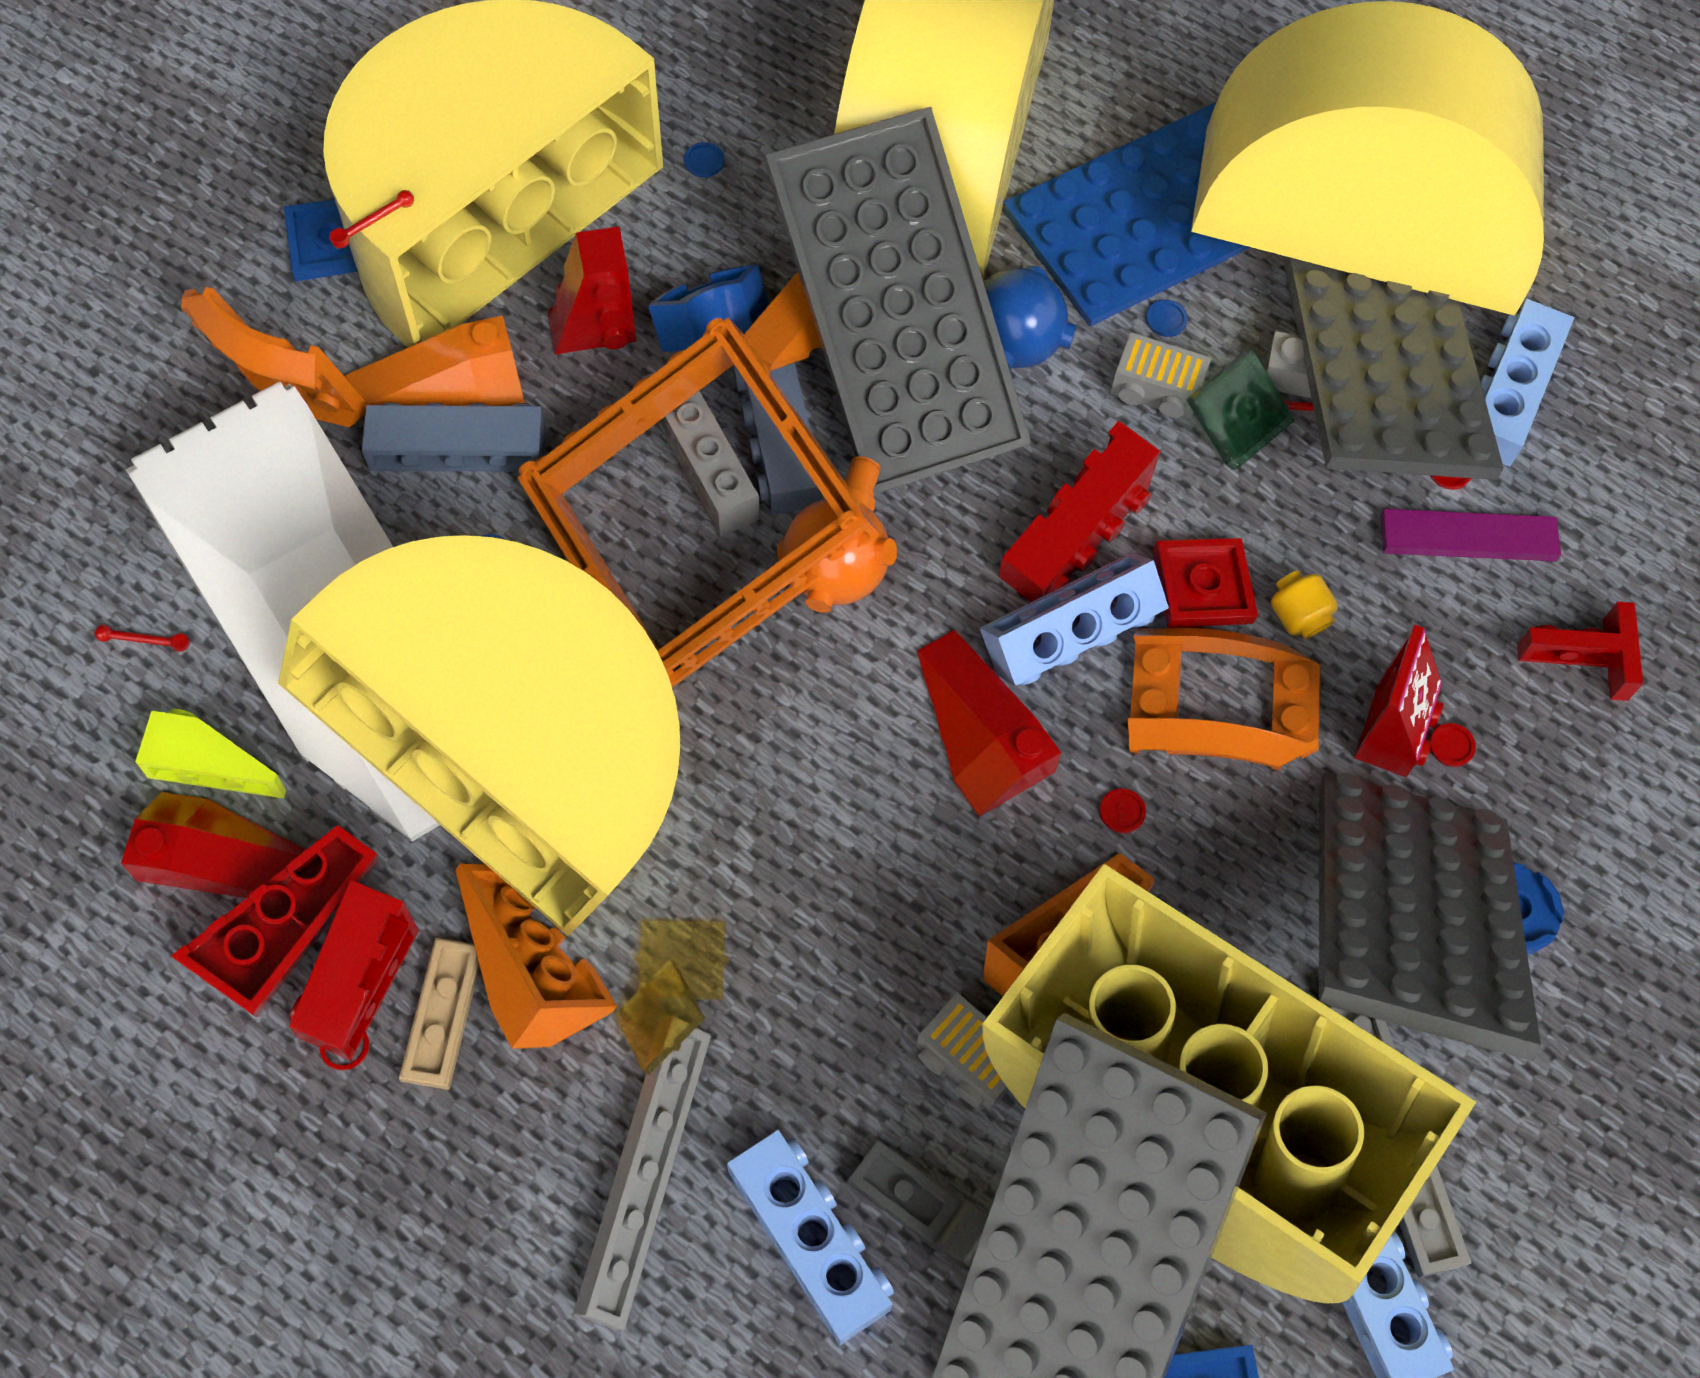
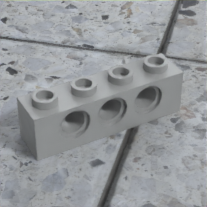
[643,371,759,537]

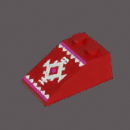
[1354,624,1444,777]

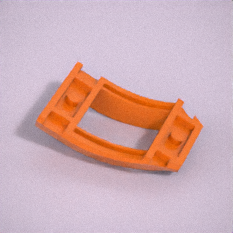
[181,287,369,428]
[1128,628,1321,770]

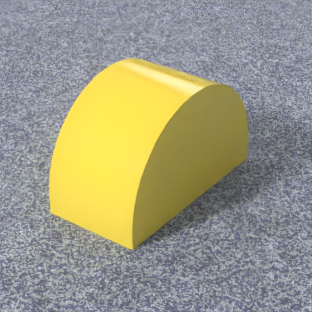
[323,0,663,347]
[834,0,1054,279]
[1191,1,1544,316]
[278,535,680,936]
[982,864,1476,1304]

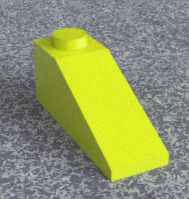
[135,709,286,799]

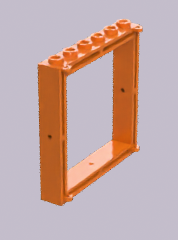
[517,318,881,688]

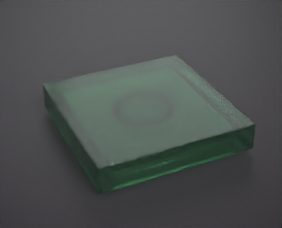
[1186,350,1295,470]

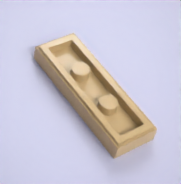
[399,938,480,1090]

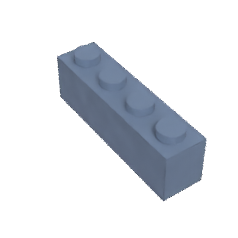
[733,363,823,515]
[362,403,546,472]

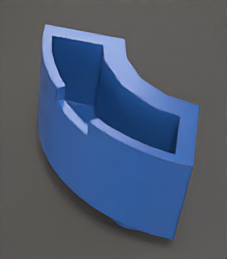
[648,264,769,352]

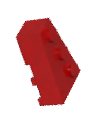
[547,226,637,355]
[289,879,419,1061]

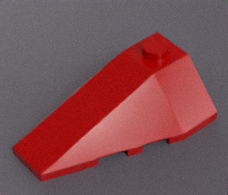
[917,630,1061,817]
[121,792,306,898]

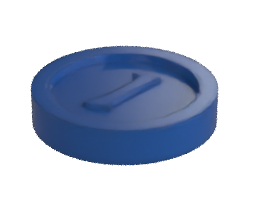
[684,142,724,178]
[1146,300,1188,337]

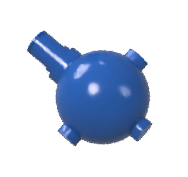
[983,266,1077,370]

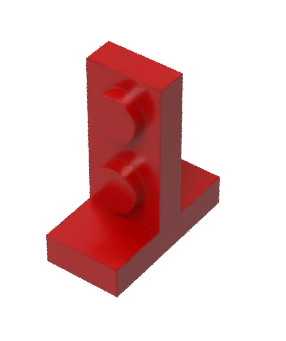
[1517,601,1643,701]

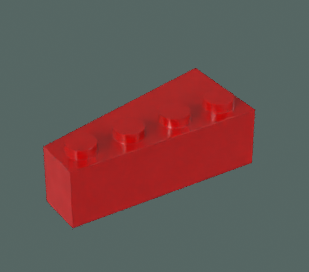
[998,420,1160,602]
[171,825,379,1017]

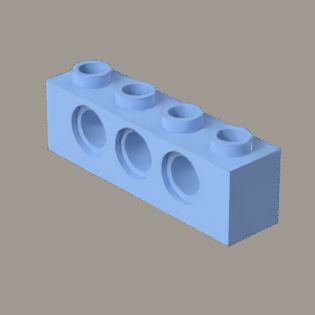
[1481,299,1575,467]
[980,552,1169,686]
[727,1130,894,1346]
[1342,1231,1454,1378]

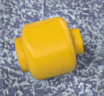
[1271,570,1338,639]

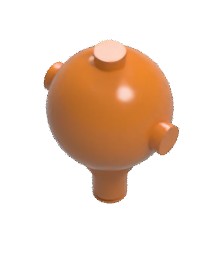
[777,456,897,613]

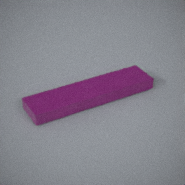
[1380,509,1561,562]

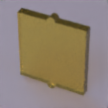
[635,921,729,1000]
[615,960,706,1075]

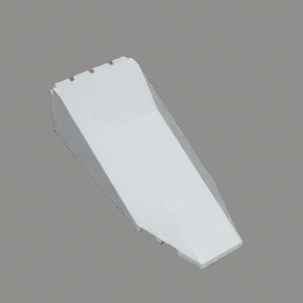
[126,381,440,842]

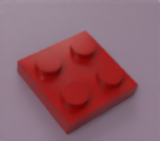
[1153,538,1258,628]

